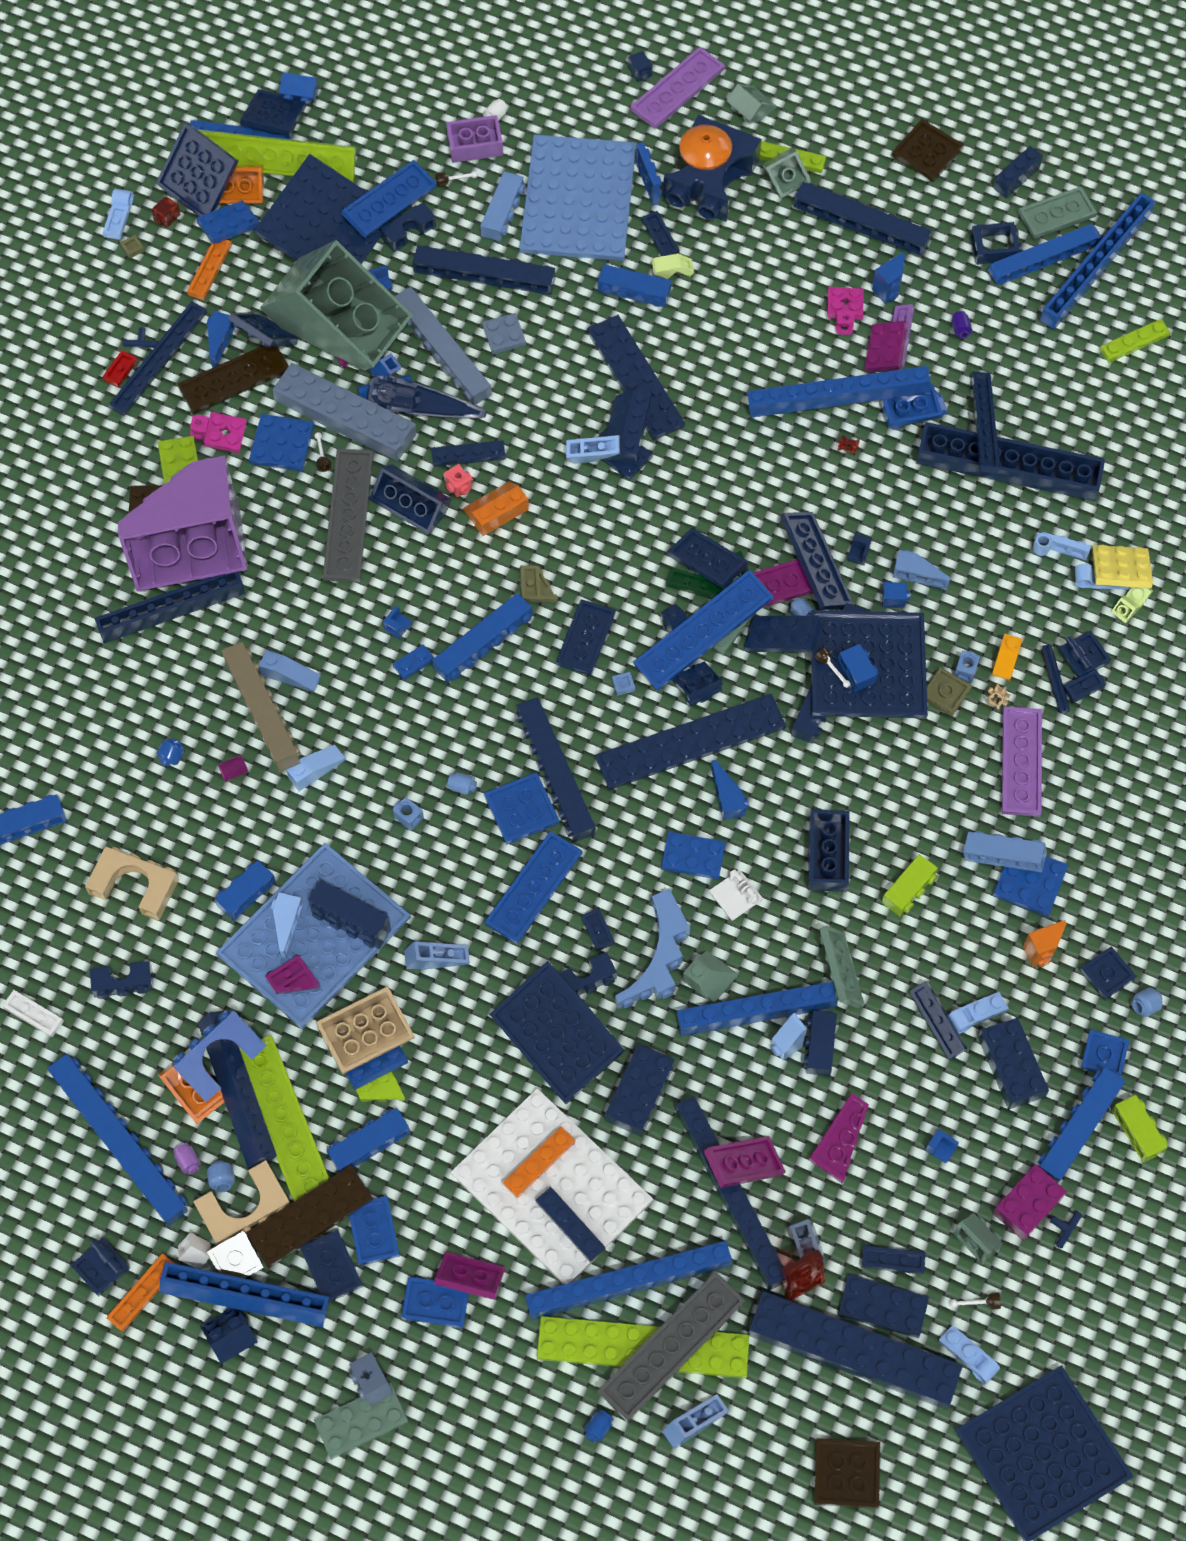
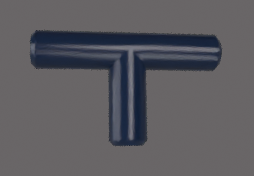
[122,327,158,348]
[1050,1211,1082,1248]

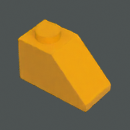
[992,634,1023,681]

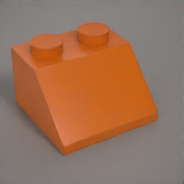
[1023,920,1067,967]

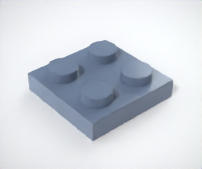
[482,313,526,355]

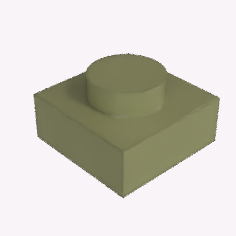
[120,235,145,259]

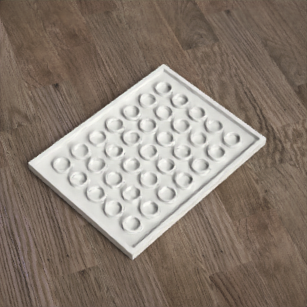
[451,1088,653,1285]

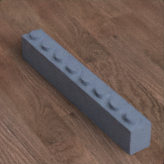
[394,287,492,405]

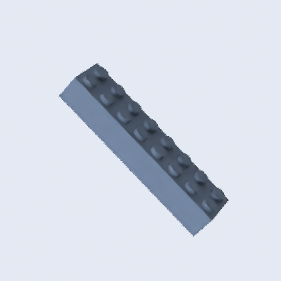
[272,363,417,462]

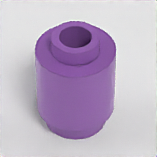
[173,1143,201,1175]

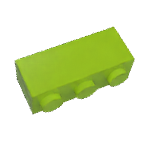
[882,854,938,916]
[1112,1095,1168,1163]

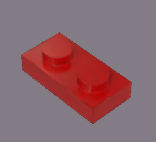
[102,350,138,388]

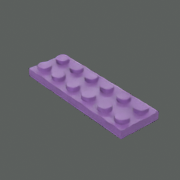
[630,47,725,129]
[1002,707,1042,817]

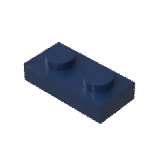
[1064,669,1106,703]
[581,908,615,952]

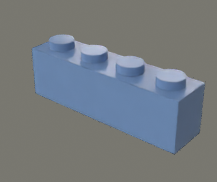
[480,171,526,242]
[963,831,1047,872]

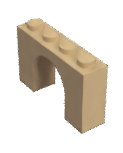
[85,846,179,920]
[193,1161,290,1245]

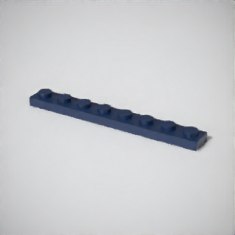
[109,301,207,416]
[972,371,1000,473]

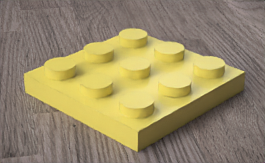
[1092,545,1153,588]

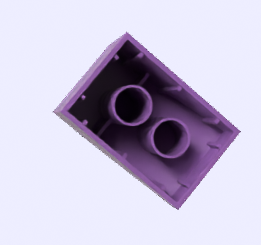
[118,456,247,591]

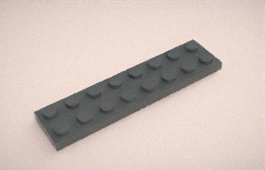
[323,449,374,582]
[597,1272,746,1423]

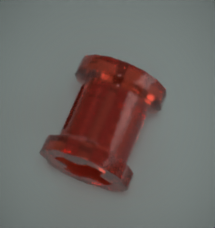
[838,435,860,456]

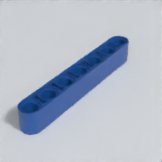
[988,224,1102,285]

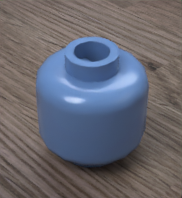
[1132,988,1163,1017]
[207,1160,235,1193]

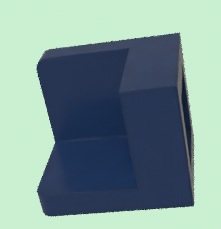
[847,533,872,566]

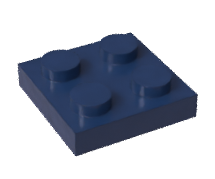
[1080,946,1137,1000]

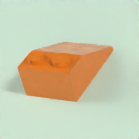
[157,1062,225,1124]

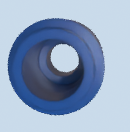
[584,1409,614,1443]

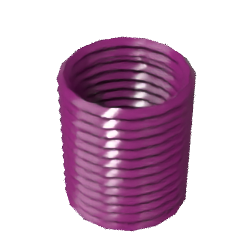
[218,754,248,782]

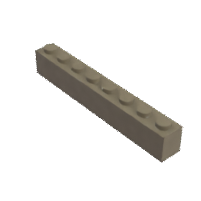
[221,642,301,772]

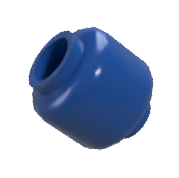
[156,737,185,767]

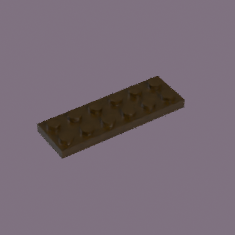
[177,345,289,415]
[246,1165,373,1269]

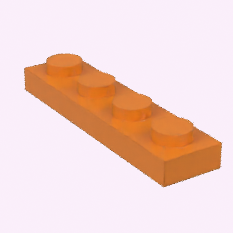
[187,240,232,300]
[503,1127,575,1198]
[106,1253,175,1332]

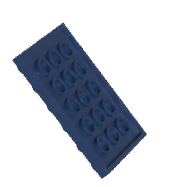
[489,961,626,1104]

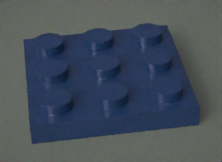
[241,89,307,136]
[228,312,299,347]

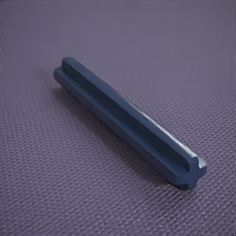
[1042,644,1070,714]

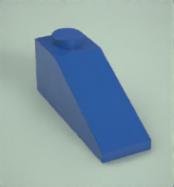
[207,311,236,368]
[711,760,749,820]

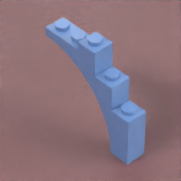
[615,889,690,1009]

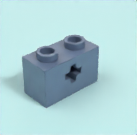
[790,1219,826,1268]
[349,1352,393,1406]

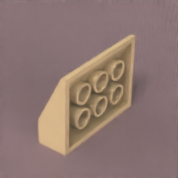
[316,986,415,1074]

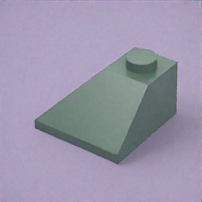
[683,951,738,1004]

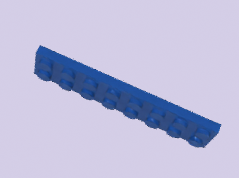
[633,569,774,691]

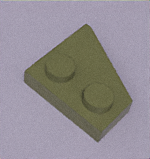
[519,565,558,603]

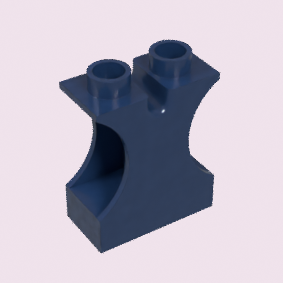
[663,115,762,222]

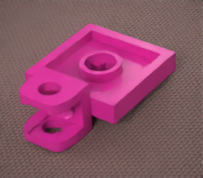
[827,287,864,335]
[190,412,247,453]

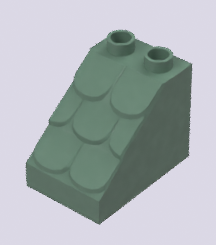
[260,240,413,371]

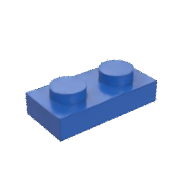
[393,644,434,681]

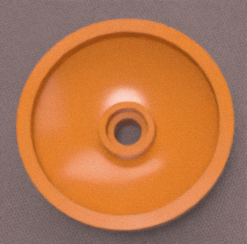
[680,125,732,170]

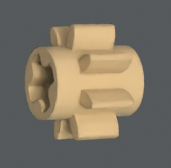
[986,684,1011,709]

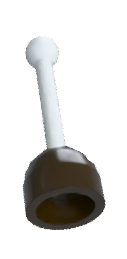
[436,171,478,187]
[315,432,332,472]
[814,647,850,688]
[950,1292,1001,1310]

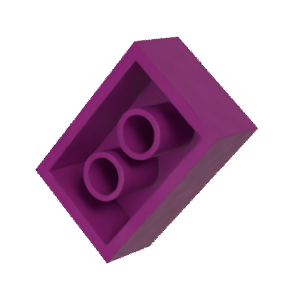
[993,1164,1067,1241]

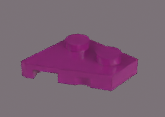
[265,955,320,994]

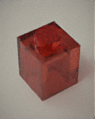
[151,195,181,228]

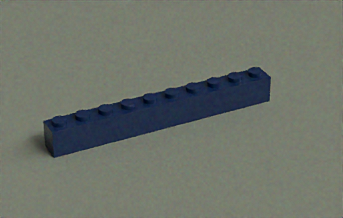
[675,1096,788,1291]

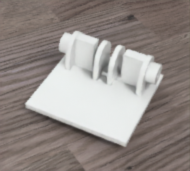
[709,869,763,921]

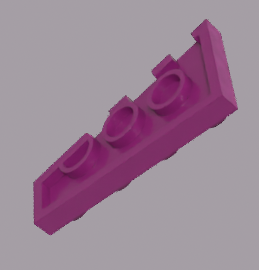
[808,1093,869,1183]

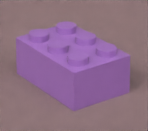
[446,115,503,163]

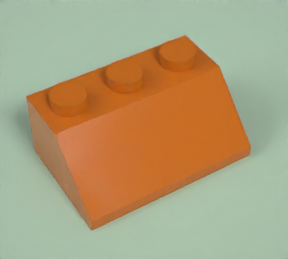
[219,165,264,203]
[463,482,529,536]

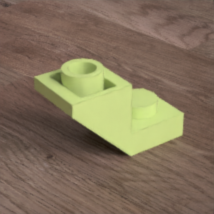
[652,254,694,279]
[1111,587,1153,623]

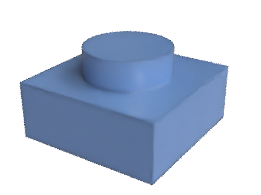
[612,672,635,696]

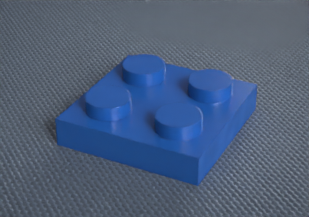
[1080,1029,1129,1077]

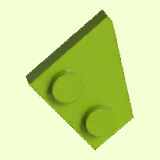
[356,1072,405,1102]

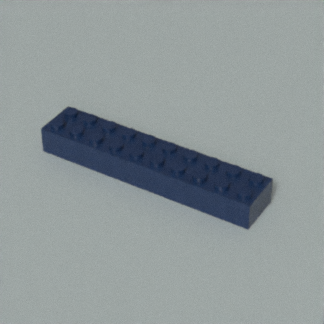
[916,422,1105,501]
[748,1291,963,1410]

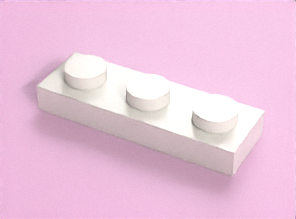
[2,990,64,1038]

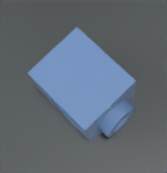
[955,651,980,683]
[393,797,424,831]

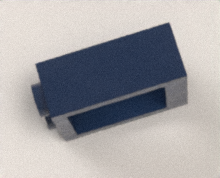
[970,222,1022,265]

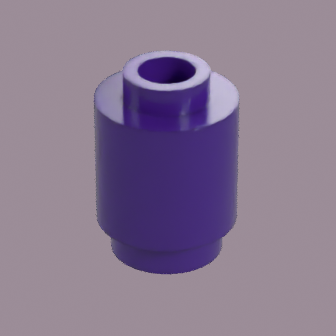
[951,311,972,338]

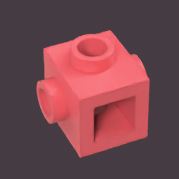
[444,464,472,497]

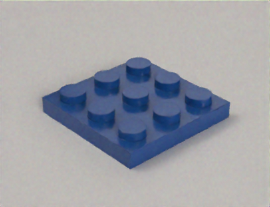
[249,414,315,472]
[484,772,560,845]
[993,856,1068,917]

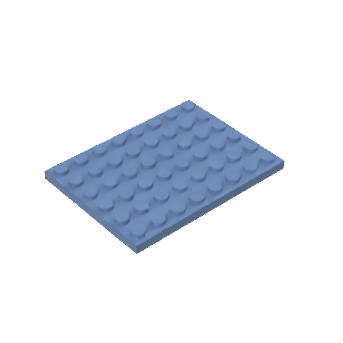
[520,135,636,261]
[216,843,411,1030]

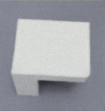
[178,1233,211,1269]

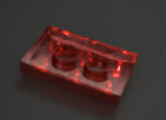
[782,1249,825,1301]

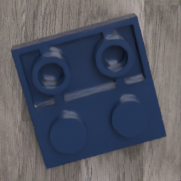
[1058,630,1111,678]
[672,661,723,707]
[71,1237,130,1297]

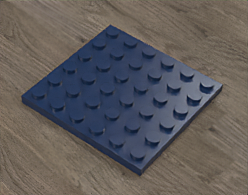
[253,153,394,265]
[811,610,928,719]
[955,1365,1134,1541]

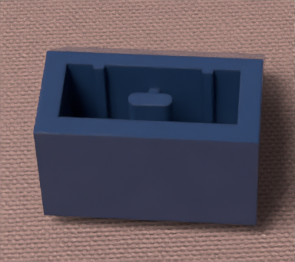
[200,1308,258,1364]

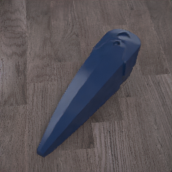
[367,375,487,418]

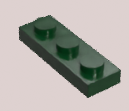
[666,567,723,599]

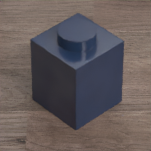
[628,51,652,82]
[660,604,687,633]

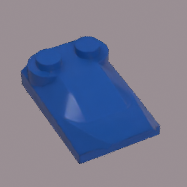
[881,384,948,430]

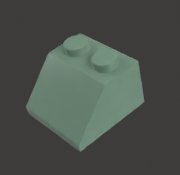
[727,84,777,123]
[762,148,812,198]
[954,1213,1003,1264]

